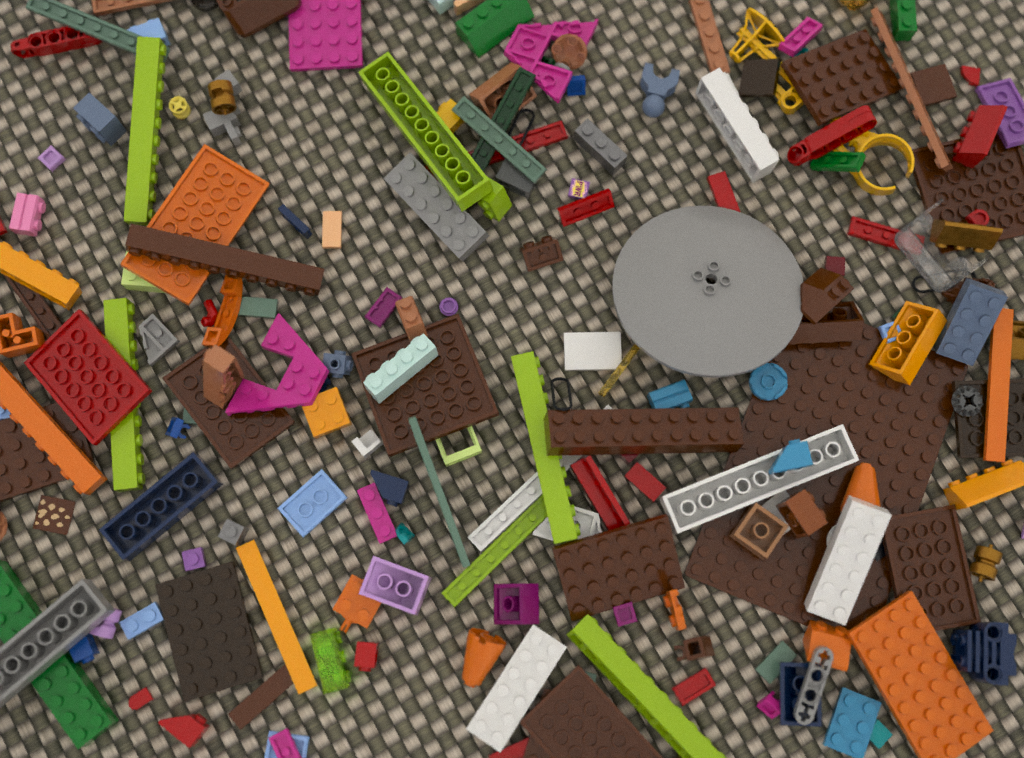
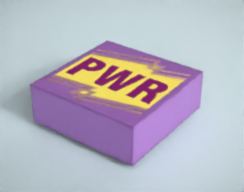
[568,178,590,200]

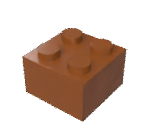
[776,489,828,539]

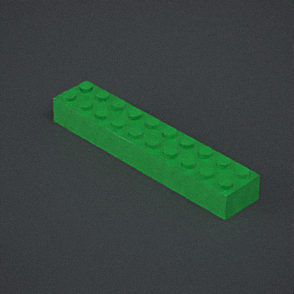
[0,561,119,749]

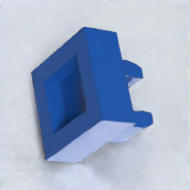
[566,75,586,96]
[165,417,190,439]

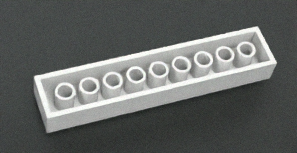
[659,424,859,535]

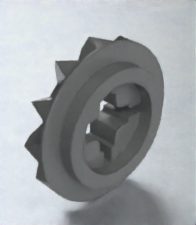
[951,386,983,417]

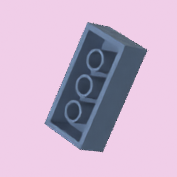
[933,278,1008,366]

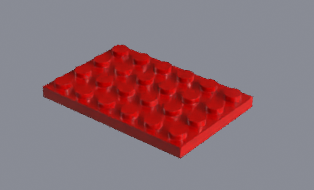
[24,309,152,446]

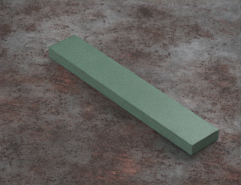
[452,96,547,184]

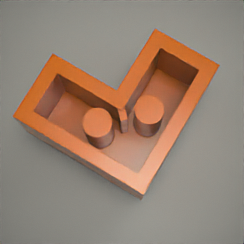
[0,313,45,358]

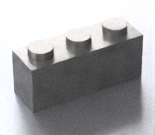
[573,118,628,176]

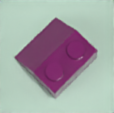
[494,583,539,624]

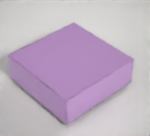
[38,145,66,172]

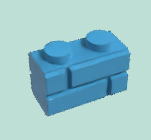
[647,380,693,409]

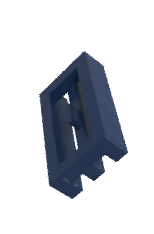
[278,204,313,239]

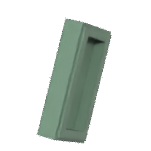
[238,296,278,319]
[754,641,797,684]

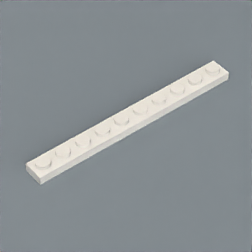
[467,405,612,552]

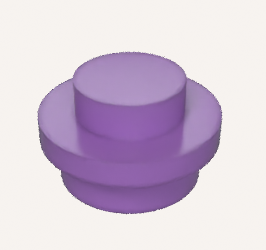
[439,298,458,316]

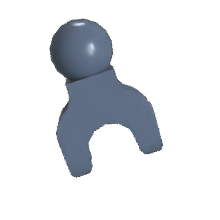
[640,63,680,118]

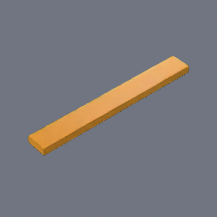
[236,540,317,695]

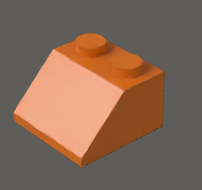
[803,620,851,672]

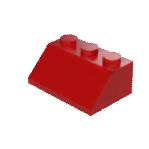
[952,105,1008,169]

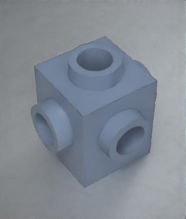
[323,350,354,378]

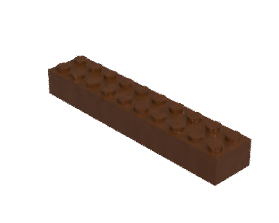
[544,407,744,456]

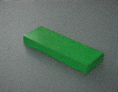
[810,152,866,172]

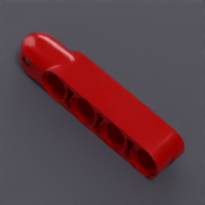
[10,26,102,58]
[787,105,877,166]

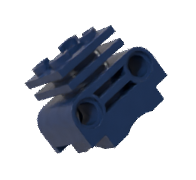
[950,622,1017,686]

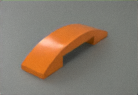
[202,275,243,347]

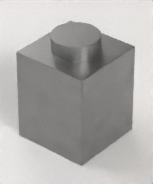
[218,519,249,546]

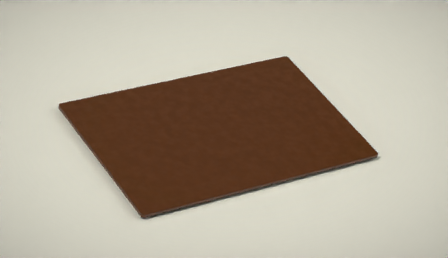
[684,323,968,646]

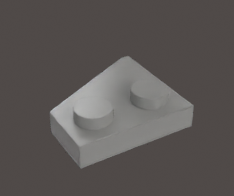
[138,313,180,366]

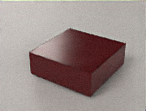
[825,256,845,277]

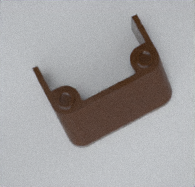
[216,0,302,38]

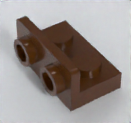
[519,235,564,272]

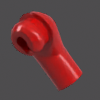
[201,299,218,327]

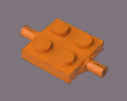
[332,574,382,633]

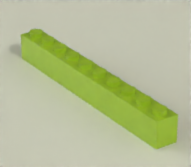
[124,36,167,226]
[103,298,145,492]
[511,351,581,546]
[566,614,726,758]

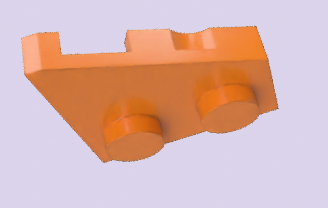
[663,589,686,631]

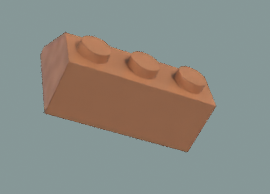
[469,62,537,119]

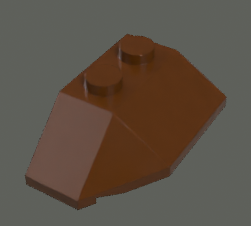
[800,268,854,325]

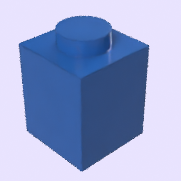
[69,633,100,664]

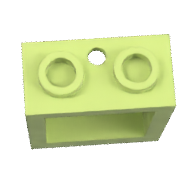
[436,426,482,467]

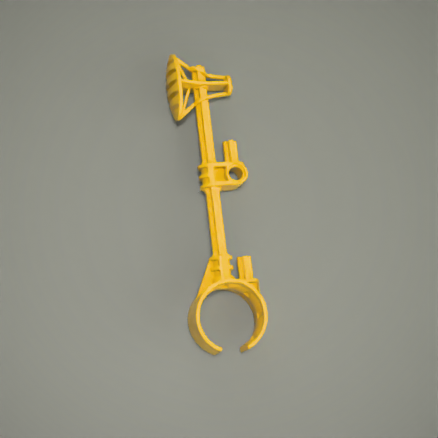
[729,7,915,196]

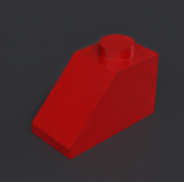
[158,714,210,748]

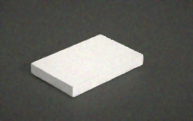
[564,332,622,371]

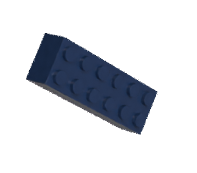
[99,452,223,561]

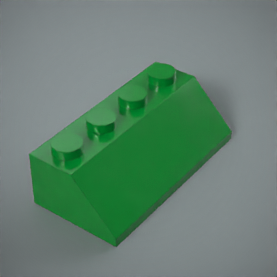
[455,0,535,59]

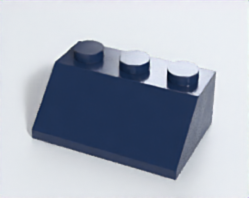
[779,662,822,727]

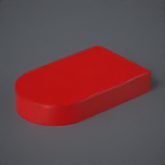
[128,687,154,710]

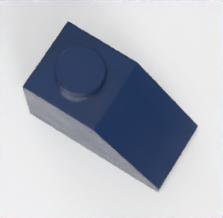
[370,469,410,507]

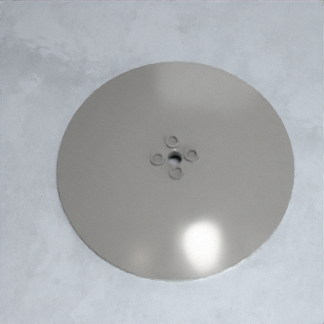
[612,206,804,378]

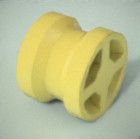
[169,96,191,119]

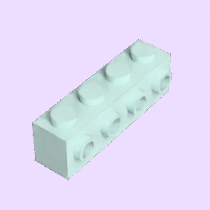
[363,333,438,404]

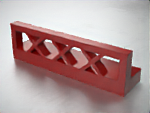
[569,455,630,530]

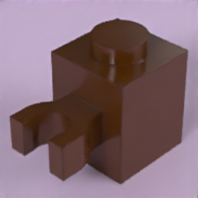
[674,636,715,661]

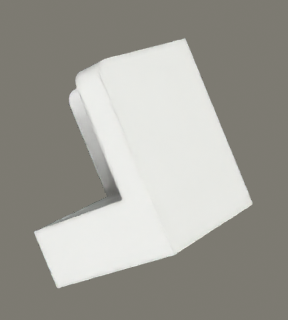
[351,430,383,459]

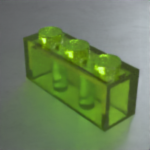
[310,628,352,694]

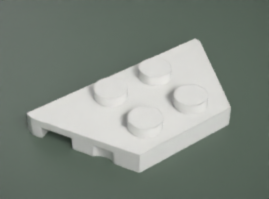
[532,506,602,541]

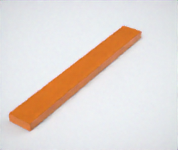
[983,308,1014,463]

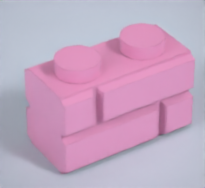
[9,193,46,237]

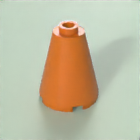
[840,463,881,512]
[462,628,507,688]

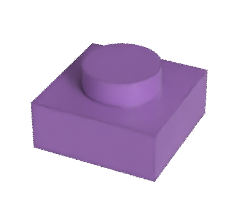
[182,547,207,571]

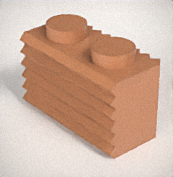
[395,296,428,342]

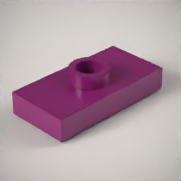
[364,287,403,329]

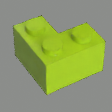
[477,177,512,222]

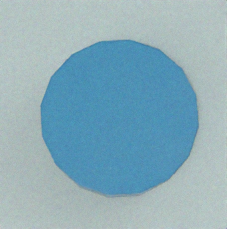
[749,363,788,401]

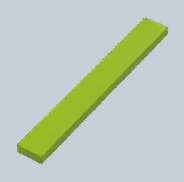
[441,494,548,607]

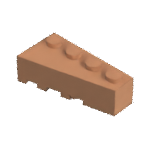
[203,344,245,409]

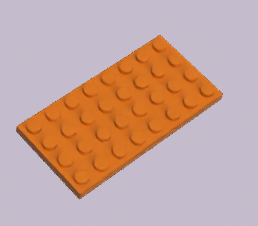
[120,144,270,306]
[846,590,993,758]

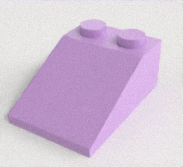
[359,556,432,616]

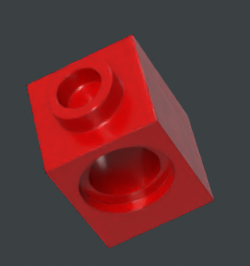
[354,641,379,672]

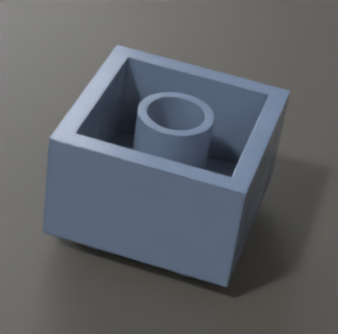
[73,93,127,146]

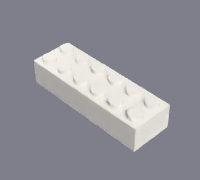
[695,68,780,183]
[804,495,892,625]
[466,624,567,752]

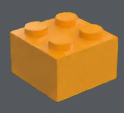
[301,387,352,438]

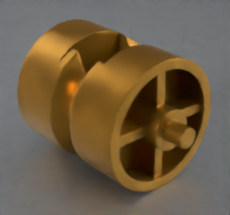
[207,79,237,115]
[969,544,1003,583]

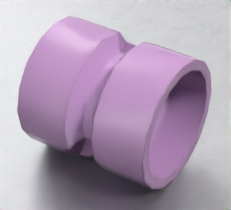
[89,608,122,639]

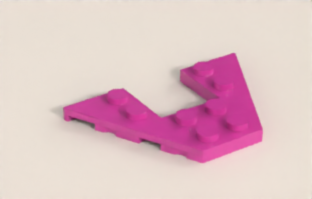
[504,19,598,103]
[225,313,329,416]

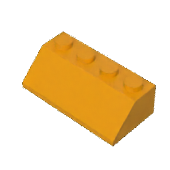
[869,301,947,385]
[943,459,1024,510]

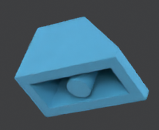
[769,439,813,475]

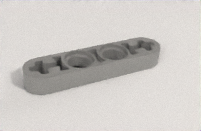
[793,646,834,725]

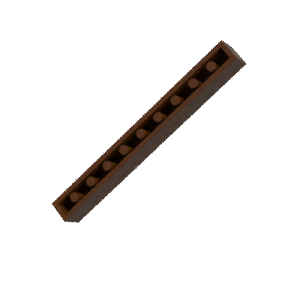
[125,224,324,296]

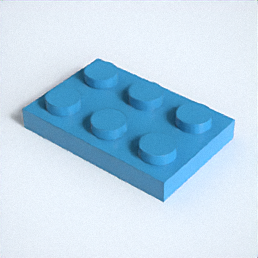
[822,687,881,758]

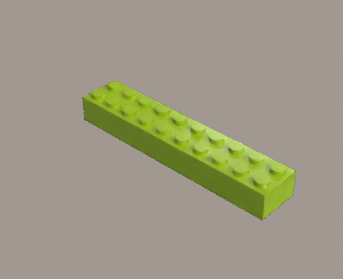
[358,52,493,212]

